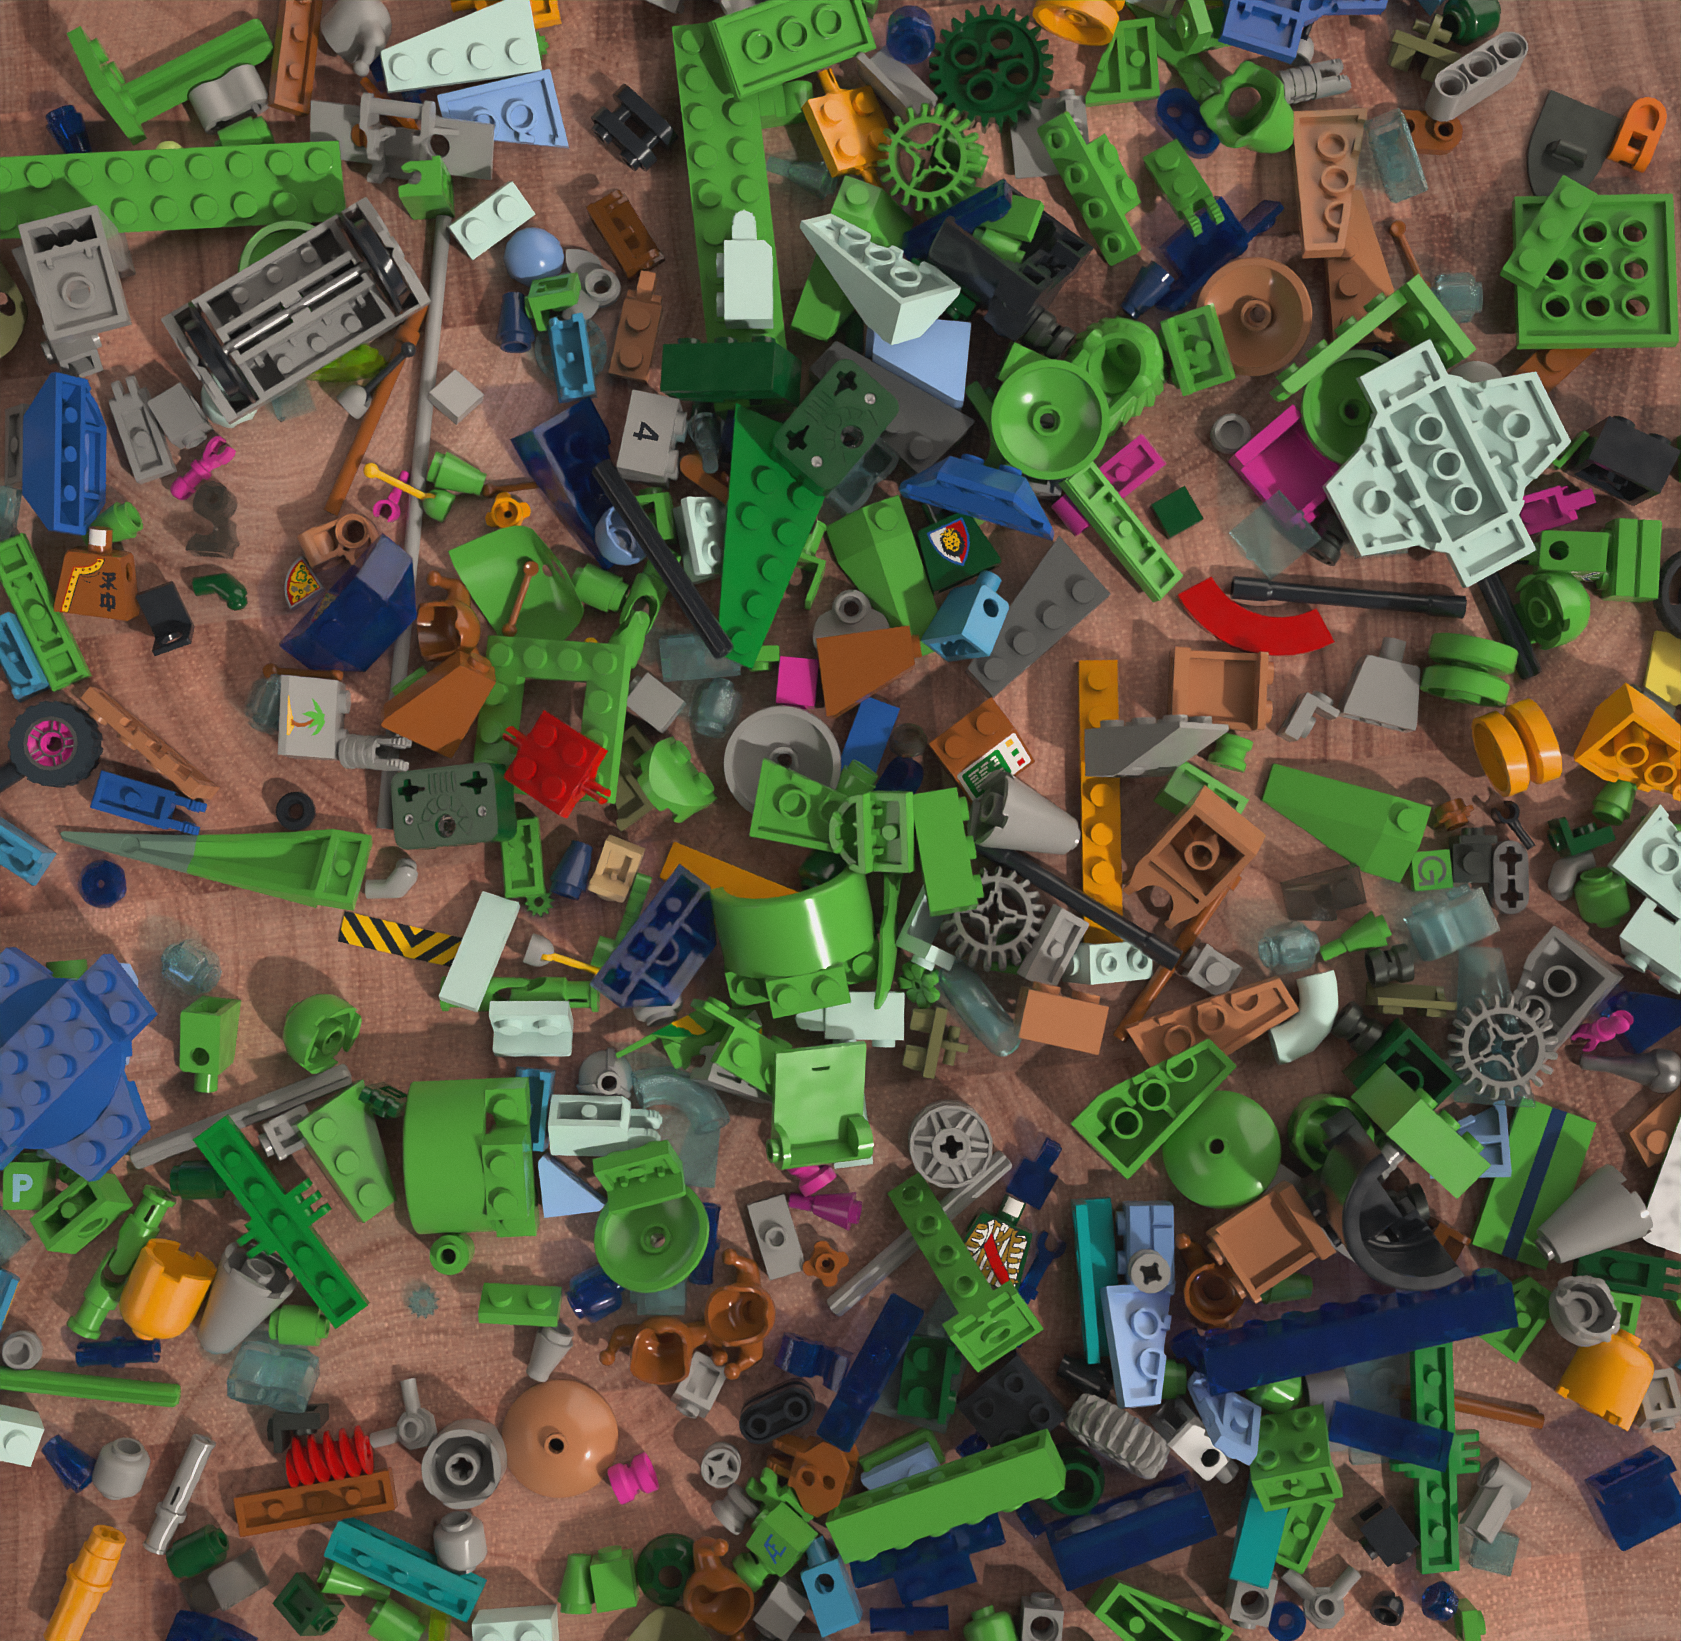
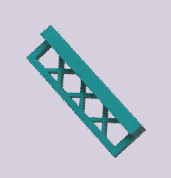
[1071,1196,1118,1364]
[324,1517,487,1623]

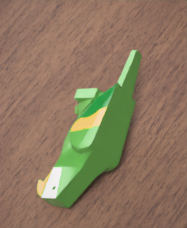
[615,1009,763,1070]

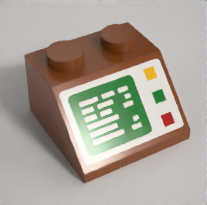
[927,697,1035,805]

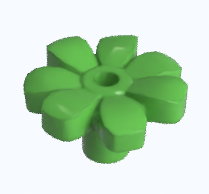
[897,961,941,1009]

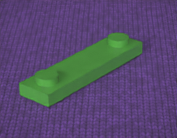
[1058,462,1183,602]
[0,533,92,692]

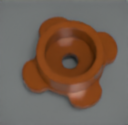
[1433,798,1474,831]
[803,1240,849,1287]

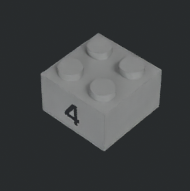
[616,390,689,490]

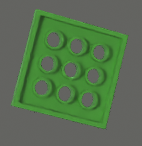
[1512,194,1679,349]

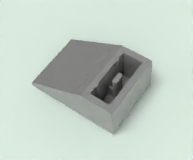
[1084,715,1229,778]

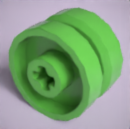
[1419,633,1519,708]

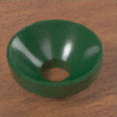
[637,1533,695,1607]

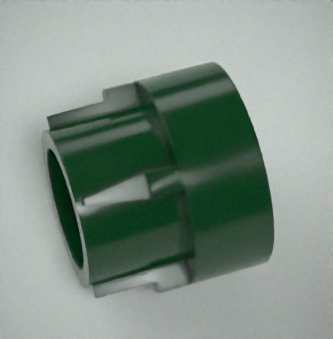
[1044,1442,1105,1516]

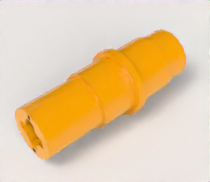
[43,1525,126,1641]

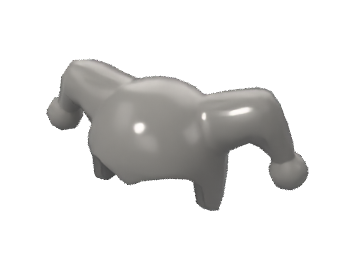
[320,0,392,76]

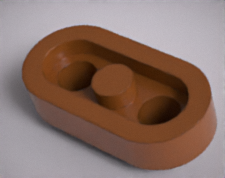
[1383,110,1463,155]

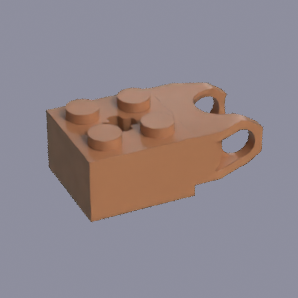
[1123,785,1266,930]
[1012,981,1109,1055]

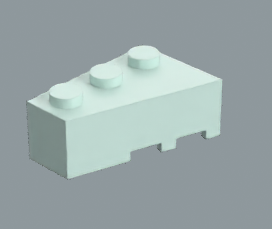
[1619,897,1681,994]

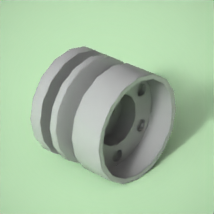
[908,1099,993,1188]

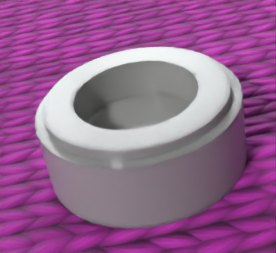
[1210,413,1251,454]

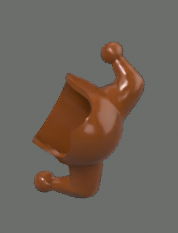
[416,570,481,662]
[1174,1233,1245,1359]
[704,1248,776,1380]
[599,1314,728,1385]
[683,1536,754,1641]

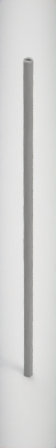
[376,215,452,829]

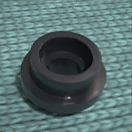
[276,792,316,831]

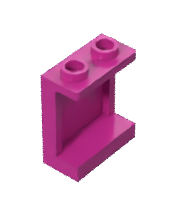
[1228,404,1339,531]

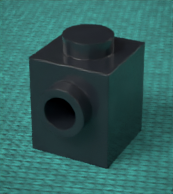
[1351,1495,1419,1567]

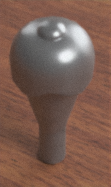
[1579,1048,1681,1093]

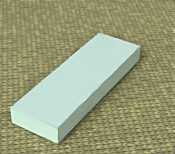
[439,891,520,1012]

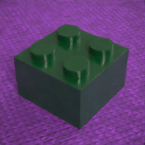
[1342,1017,1464,1110]

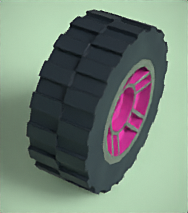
[8,701,103,788]

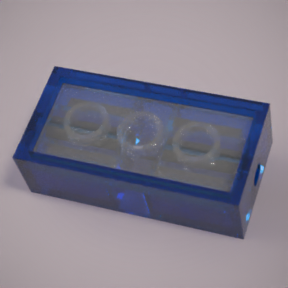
[1043,1470,1218,1592]

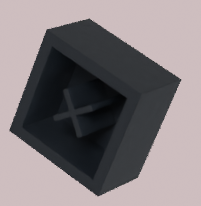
[1564,416,1681,506]
[956,1348,1068,1448]

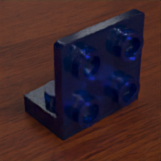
[1584,1445,1681,1551]

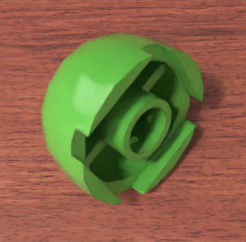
[1514,572,1590,650]
[283,994,362,1074]

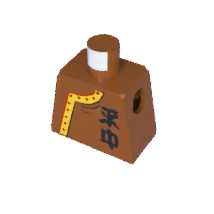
[54,526,140,621]

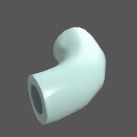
[1268,970,1339,1065]

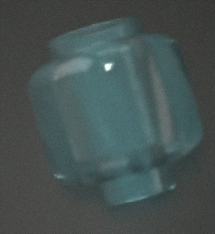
[1429,272,1483,324]
[243,674,281,735]
[688,678,744,738]
[1258,921,1320,975]
[161,938,222,996]

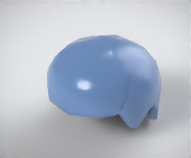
[503,227,564,287]
[595,506,646,566]

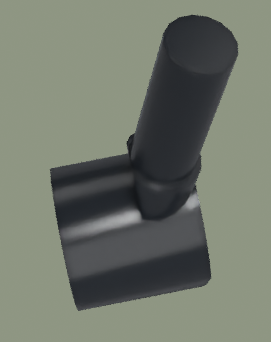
[1491,801,1536,851]

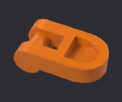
[1606,97,1667,173]

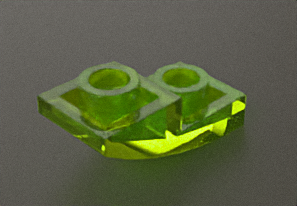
[306,345,387,383]

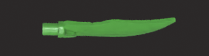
[1124,1,1220,105]
[874,872,904,1010]

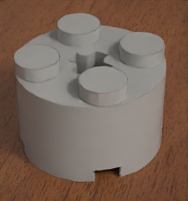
[421,1418,507,1509]

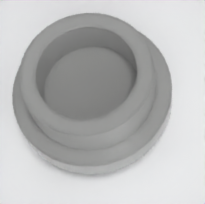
[2,1330,43,1370]

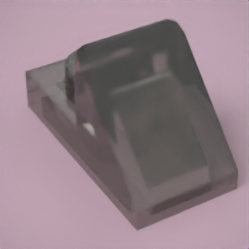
[1280,863,1367,921]
[179,1546,270,1620]

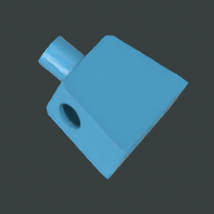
[920,570,1009,662]
[800,1535,863,1637]

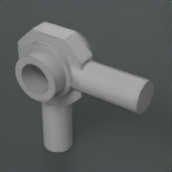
[369,1378,437,1450]
[1281,1565,1361,1629]

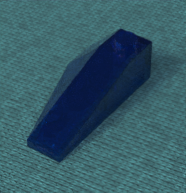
[510,396,617,570]

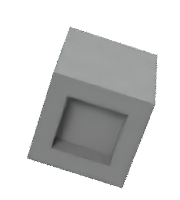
[147,382,214,449]
[627,672,687,734]
[753,1573,811,1641]
[1223,1573,1278,1629]
[1018,1592,1064,1641]

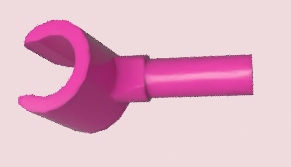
[373,470,411,523]

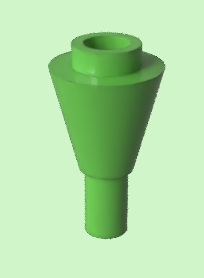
[1318,911,1392,961]
[316,1559,391,1603]

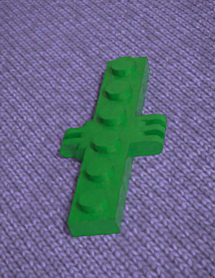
[193,1114,370,1329]
[1388,1334,1481,1574]

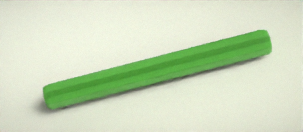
[0,1366,181,1407]

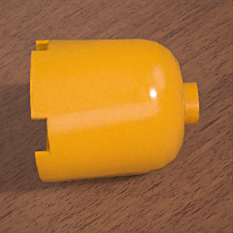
[119,1238,217,1340]
[1554,1329,1654,1432]

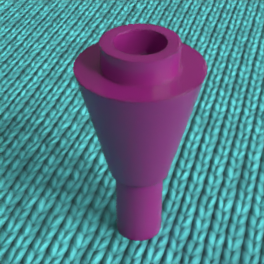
[788,1192,862,1231]

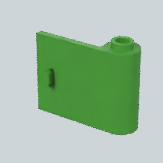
[766,1041,874,1170]

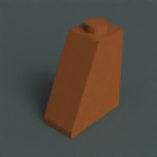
[816,625,922,719]
[380,650,496,759]

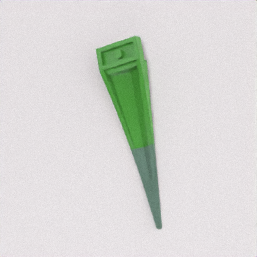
[60,829,373,911]

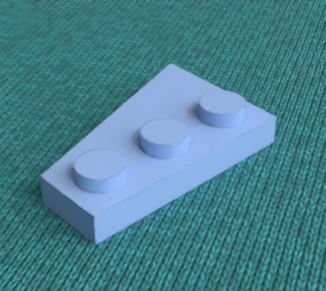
[437,69,570,149]
[1099,1281,1176,1409]

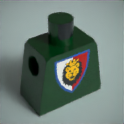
[916,504,1002,596]

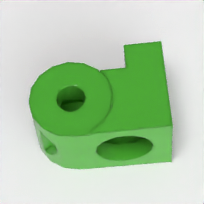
[758,81,814,129]

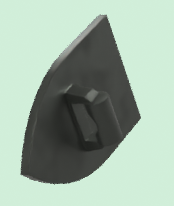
[1527,90,1622,196]

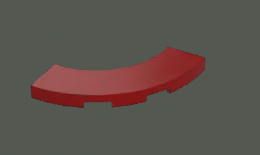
[1176,576,1335,657]

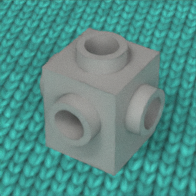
[40,324,103,378]

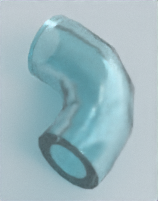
[937,959,1022,1057]
[631,1066,731,1135]

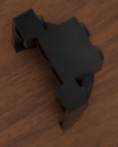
[927,179,1094,342]
[1300,1107,1465,1291]

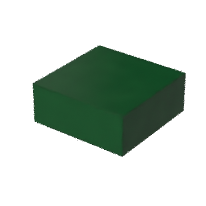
[1149,486,1204,540]

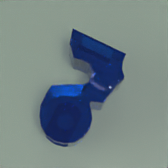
[774,1332,854,1393]

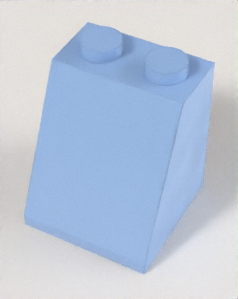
[865,319,971,412]

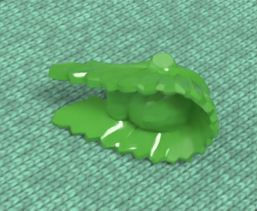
[1063,315,1169,437]

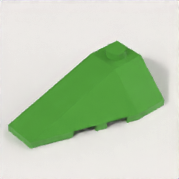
[790,175,914,342]
[1261,763,1432,883]

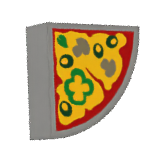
[284,556,326,611]

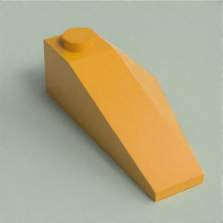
[1573,683,1681,801]
[659,841,799,925]

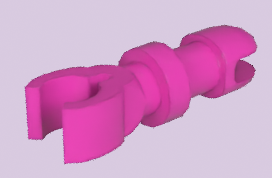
[170,436,236,500]
[1571,1010,1634,1052]

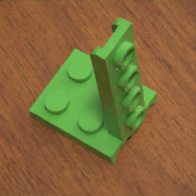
[66,19,274,146]
[1269,274,1476,402]
[887,1172,1044,1372]

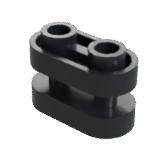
[591,83,678,172]
[739,1378,815,1444]

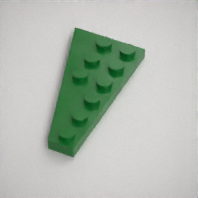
[717,403,825,669]

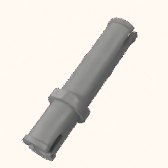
[142,1434,216,1555]

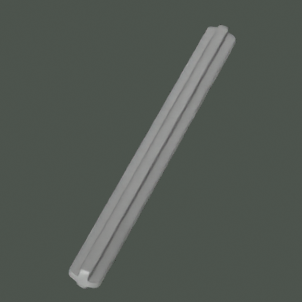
[130,1064,352,1169]
[827,1151,1012,1317]

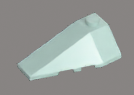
[800,214,961,345]

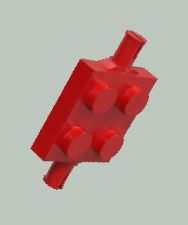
[502,710,611,819]

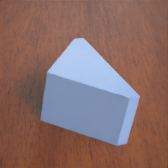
[538,1152,608,1218]

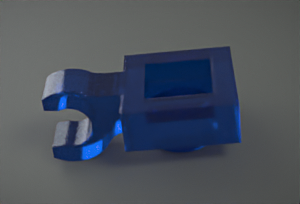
[1005,1137,1062,1210]

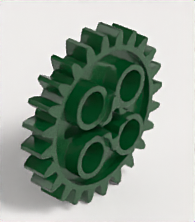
[929,5,1054,134]

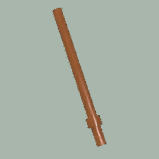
[323,306,428,516]
[1113,869,1244,1043]

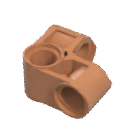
[297,513,398,592]

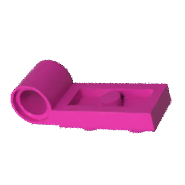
[1051,433,1167,537]

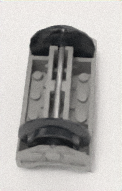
[161,197,431,425]

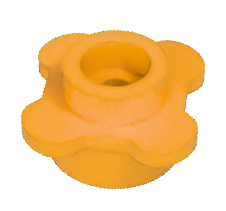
[485,492,531,529]

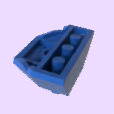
[22,372,107,536]
[899,454,1055,541]

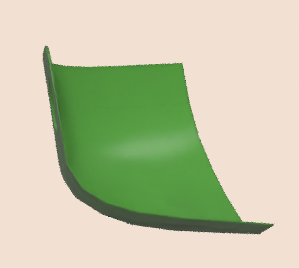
[448,526,584,640]

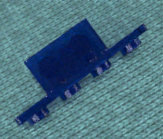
[1155,195,1284,313]
[816,1293,924,1453]
[849,1512,1006,1605]

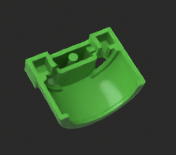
[709,862,880,1019]
[403,1077,540,1237]

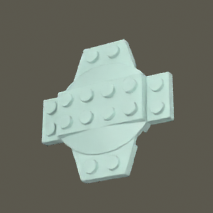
[1322,339,1571,588]

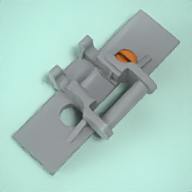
[310,92,495,184]

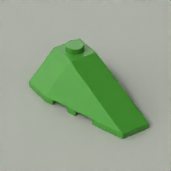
[826,495,938,659]
[1070,1038,1237,1180]

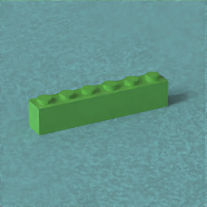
[825,1428,1066,1564]

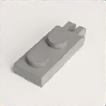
[109,375,177,484]

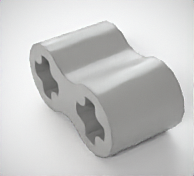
[188,64,269,135]

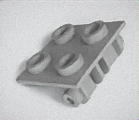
[1010,89,1089,179]

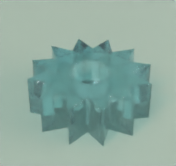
[408,1287,439,1319]

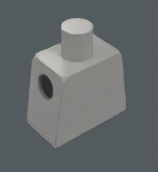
[1337,637,1420,733]
[1148,1395,1239,1484]

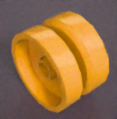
[1032,0,1126,46]
[1471,698,1562,797]

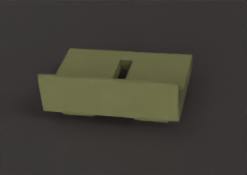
[1365,982,1457,1017]

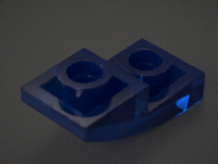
[165,1610,258,1641]

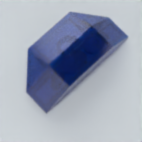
[279,533,417,672]
[589,864,717,1009]

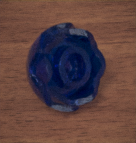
[77,859,127,909]

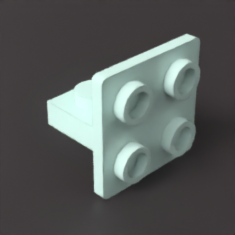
[673,497,726,584]

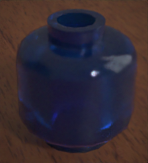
[885,5,936,65]
[565,1264,626,1323]

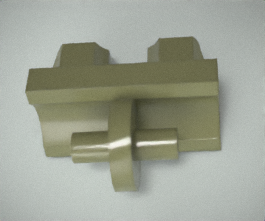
[1386,13,1461,83]
[902,1006,969,1079]

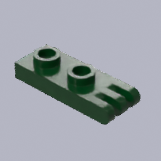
[358,1082,407,1120]
[1571,1248,1681,1301]

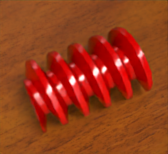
[286,1425,374,1488]

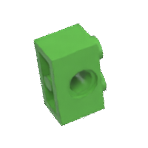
[29,1173,133,1254]

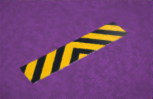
[338,911,463,967]

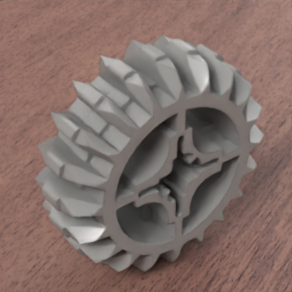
[940,866,1045,972]
[1447,993,1558,1100]
[1065,1394,1171,1479]

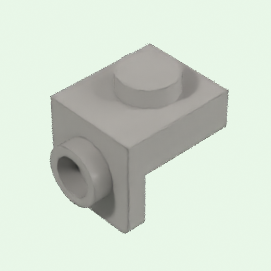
[257,1104,309,1161]

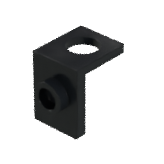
[136,581,195,656]

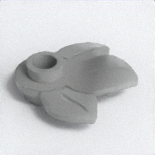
[560,249,621,320]
[813,590,889,649]

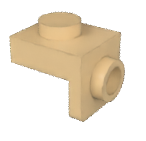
[587,834,646,903]

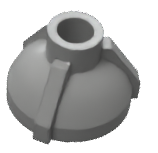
[576,1047,633,1099]

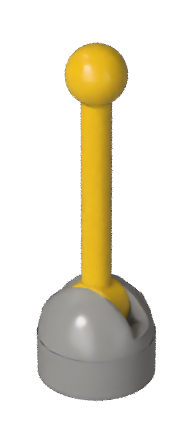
[523,933,617,983]

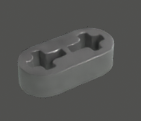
[1489,840,1529,914]

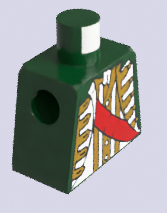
[960,1194,1032,1291]

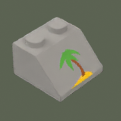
[278,675,351,761]

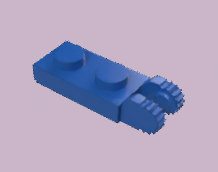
[90,770,207,836]

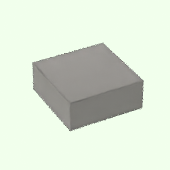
[428,369,484,425]

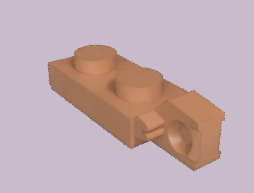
[609,270,663,383]

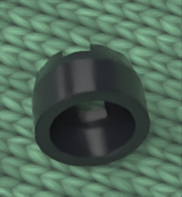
[1370,1590,1404,1626]

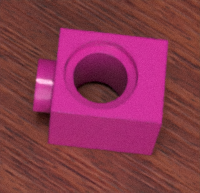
[776,656,819,711]

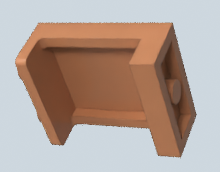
[1167,647,1274,732]
[1205,1180,1336,1304]

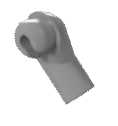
[1548,850,1596,901]
[365,858,418,899]

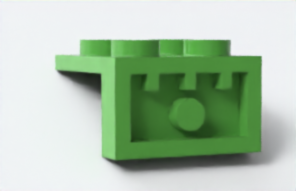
[1250,1404,1343,1512]

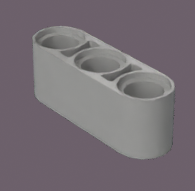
[1424,31,1528,122]

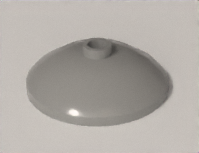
[724,705,841,814]

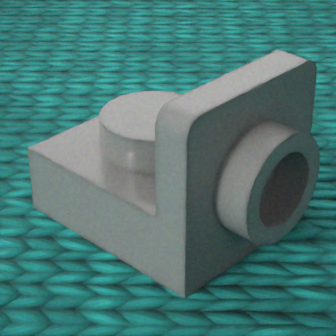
[1276,690,1340,743]
[1181,942,1243,996]
[670,1351,726,1419]
[1636,1368,1681,1433]

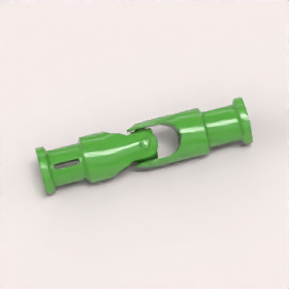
[607,549,682,669]
[440,976,600,1012]
[66,1184,177,1340]

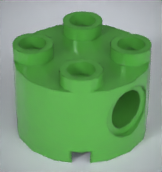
[1287,1094,1374,1171]

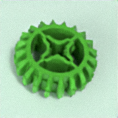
[877,103,983,212]

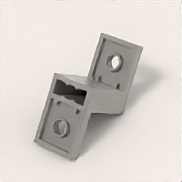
[18,205,136,345]

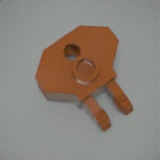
[766,1427,860,1517]

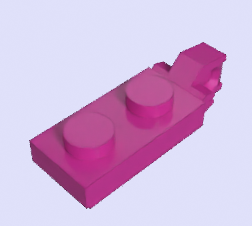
[1519,485,1596,536]

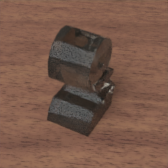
[185,481,240,559]

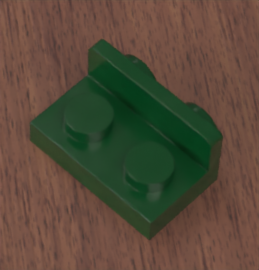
[897,1332,962,1425]

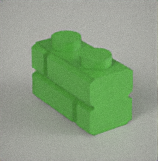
[1596,518,1662,603]

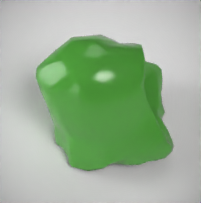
[1200,61,1294,154]

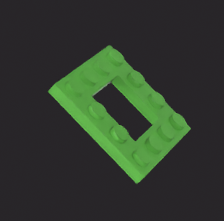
[473,635,633,804]

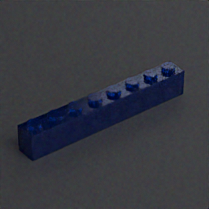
[1193,1268,1519,1397]

